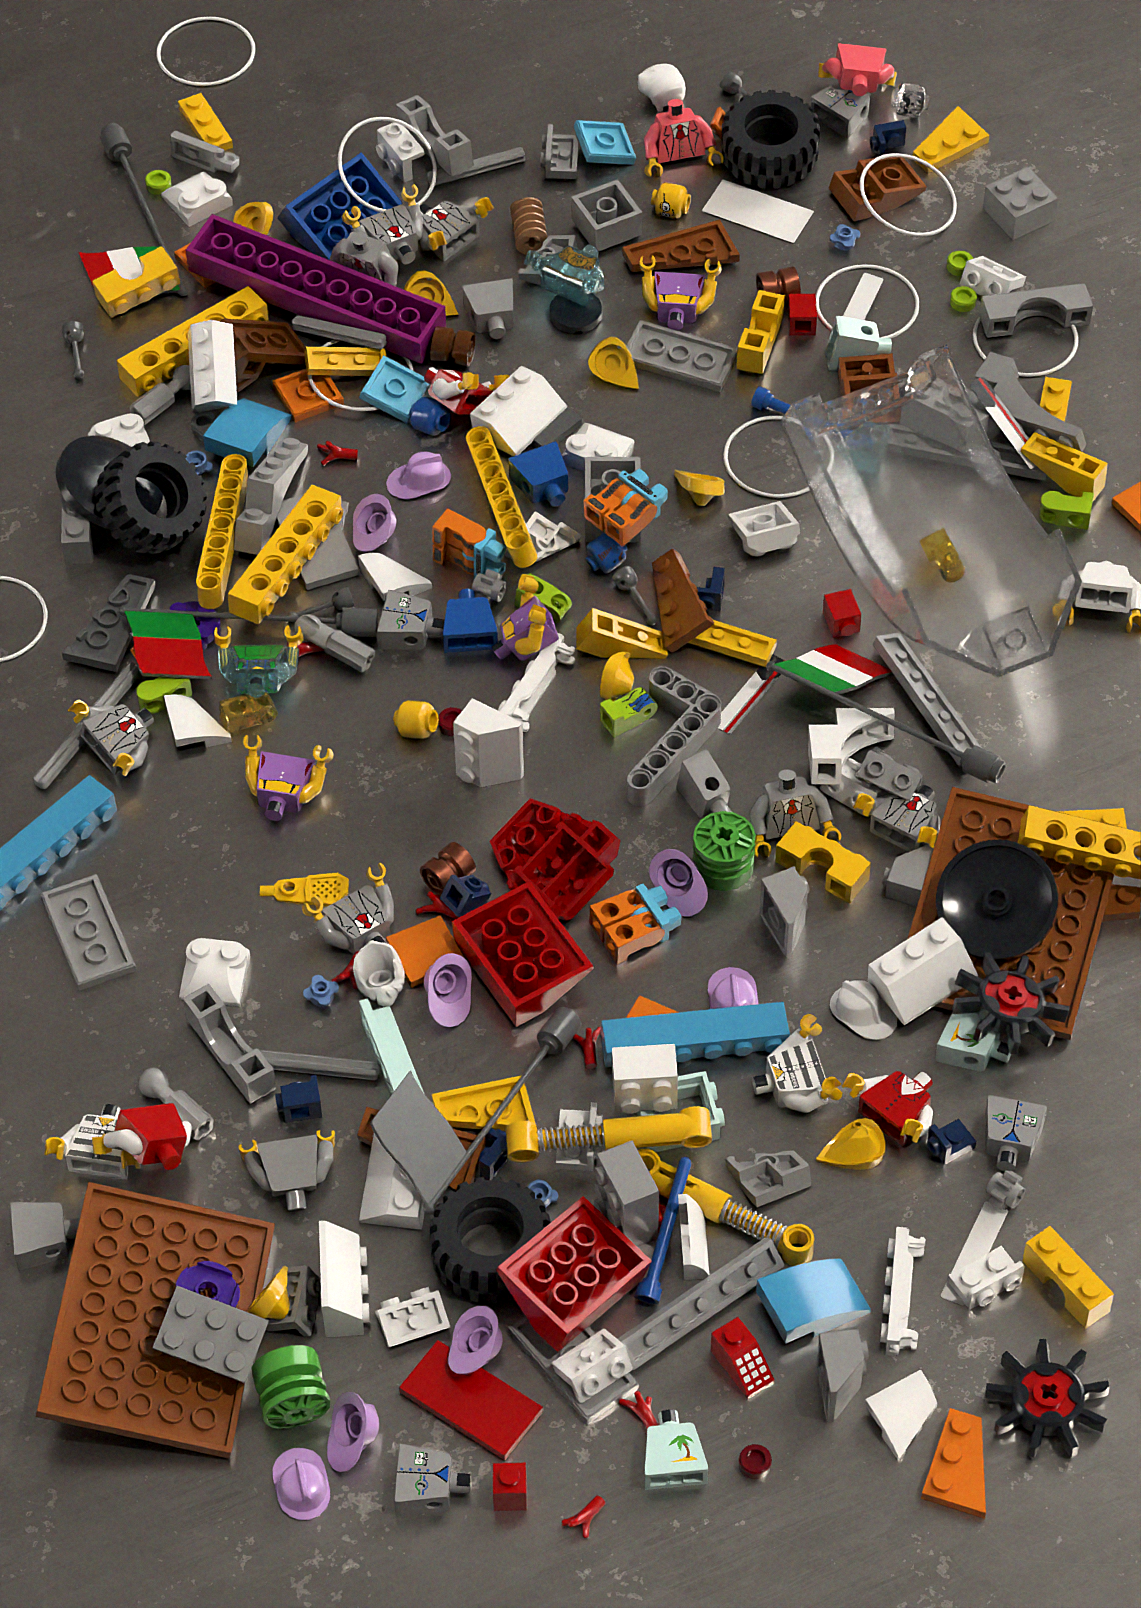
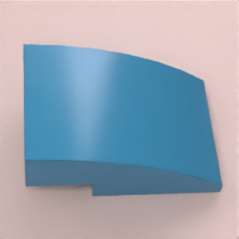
[203,398,292,467]
[756,1259,871,1344]

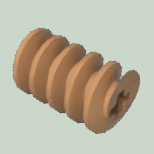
[509,197,548,255]

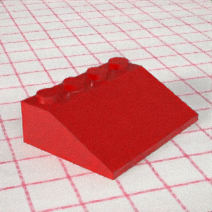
[452,881,594,1027]
[496,1196,652,1352]

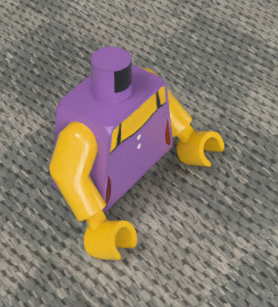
[639,255,722,331]
[492,574,559,661]
[243,735,333,821]

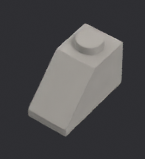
[882,844,935,907]

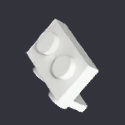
[376,122,424,183]

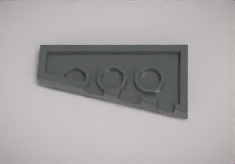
[62,574,155,672]

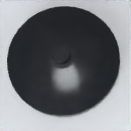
[55,435,163,529]
[936,839,1058,961]

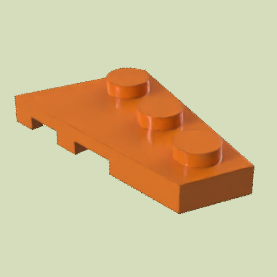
[921,1408,986,1519]

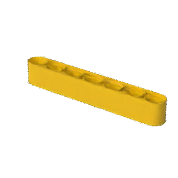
[466,426,537,568]
[196,454,248,609]

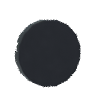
[549,289,602,334]

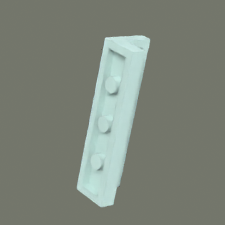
[359,998,424,1096]

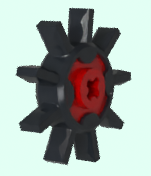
[952,952,1070,1054]
[985,1339,1110,1458]

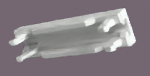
[498,633,575,732]
[880,1227,926,1356]

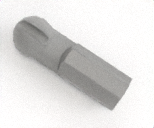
[129,365,191,425]
[294,614,375,672]
[138,1068,214,1140]

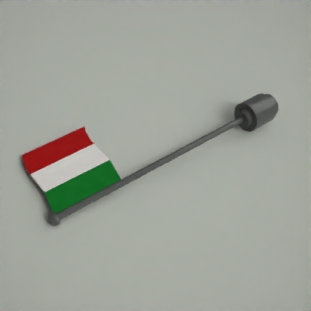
[78,123,188,296]
[766,644,1006,784]

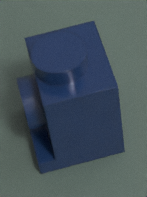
[440,875,492,917]
[275,1075,322,1123]

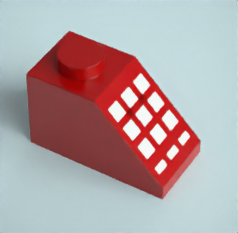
[711,1317,775,1399]

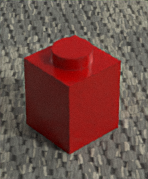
[788,293,817,336]
[823,589,862,638]
[493,1462,527,1511]

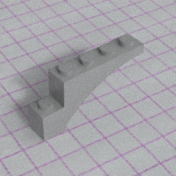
[975,352,1087,452]
[234,438,308,555]

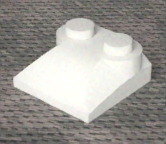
[161,172,233,227]
[88,413,150,447]
[562,423,634,472]
[728,501,800,556]
[179,938,250,1007]

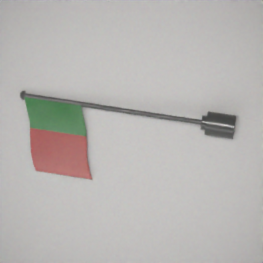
[119,605,378,679]

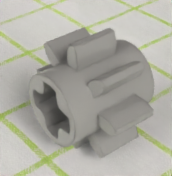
[472,569,506,606]
[986,1170,1026,1210]

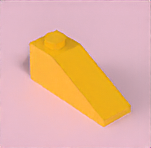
[1021,432,1108,501]
[576,608,668,659]

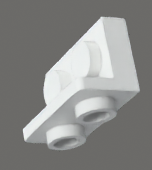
[960,256,1026,296]
[820,757,889,817]
[556,1102,603,1171]
[948,1246,1025,1310]
[375,1287,450,1348]
[552,1329,633,1403]

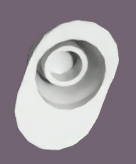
[830,980,897,1040]

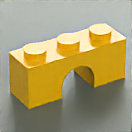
[92,246,180,318]
[737,290,785,375]
[775,821,871,904]
[1022,1226,1114,1329]

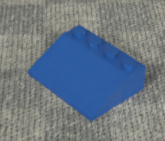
[277,152,403,260]

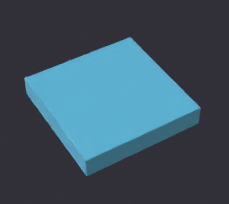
[574,120,636,165]
[359,355,430,423]

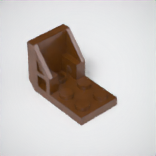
[220,318,306,393]

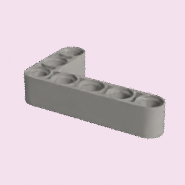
[627,666,722,807]

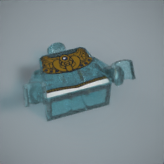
[524,244,604,306]

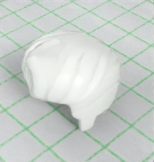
[638,64,686,112]
[353,940,405,1006]

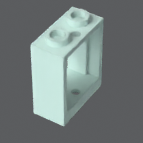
[636,1071,725,1152]

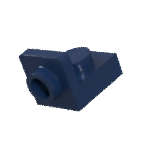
[869,120,906,157]
[697,567,725,612]
[926,1118,977,1164]
[478,1128,509,1180]

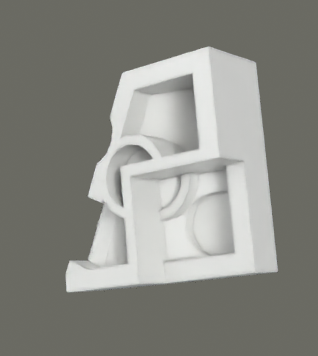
[505,511,582,562]
[358,552,432,601]
[164,694,232,748]
[678,1194,710,1280]
[865,1370,937,1460]

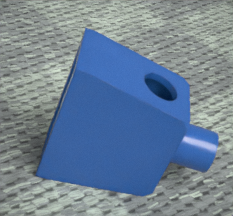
[508,441,569,506]
[443,589,498,653]

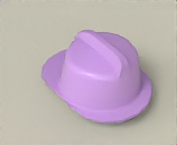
[386,452,451,500]
[353,494,397,552]
[649,849,708,917]
[424,953,472,1027]
[708,967,758,1009]
[448,1306,503,1374]
[327,1392,379,1472]
[273,1448,330,1520]

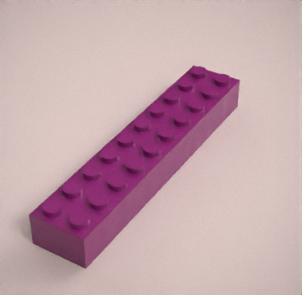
[186,214,446,364]

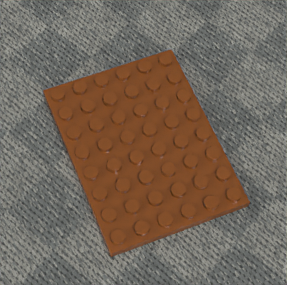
[907,787,1126,1040]
[35,1182,275,1458]

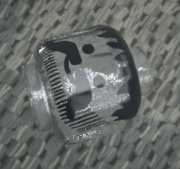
[891,82,930,117]

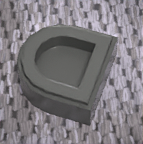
[191,412,217,442]

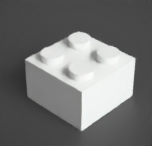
[612,1044,678,1114]

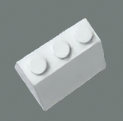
[188,320,237,413]
[470,366,567,456]
[453,698,524,787]
[868,917,978,1025]
[359,1134,425,1230]
[319,1221,370,1337]

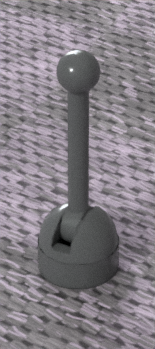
[720,71,751,96]
[62,321,84,379]
[612,566,657,625]
[287,587,355,623]

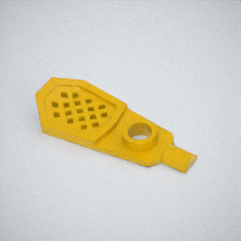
[260,872,349,907]

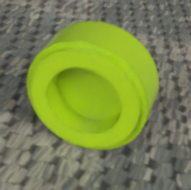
[145,170,172,195]
[946,251,973,276]
[950,286,977,312]

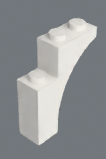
[808,708,895,784]

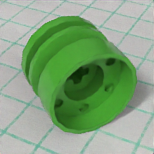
[692,811,756,891]
[252,1345,330,1429]

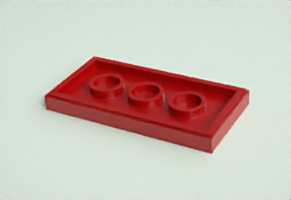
[399,1340,543,1460]

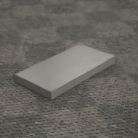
[626,320,737,392]
[276,495,360,590]
[40,874,136,991]
[508,1316,639,1425]

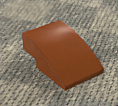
[829,157,927,221]
[837,353,902,428]

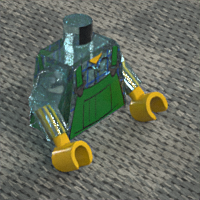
[214,625,303,698]

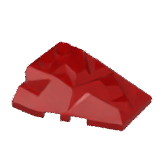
[489,798,621,920]

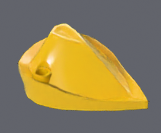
[233,202,273,235]
[403,270,458,316]
[588,336,639,389]
[674,470,725,506]
[600,651,634,702]
[816,1118,886,1170]
[247,1265,290,1320]

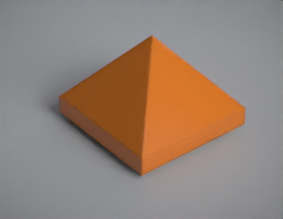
[710,107,726,140]

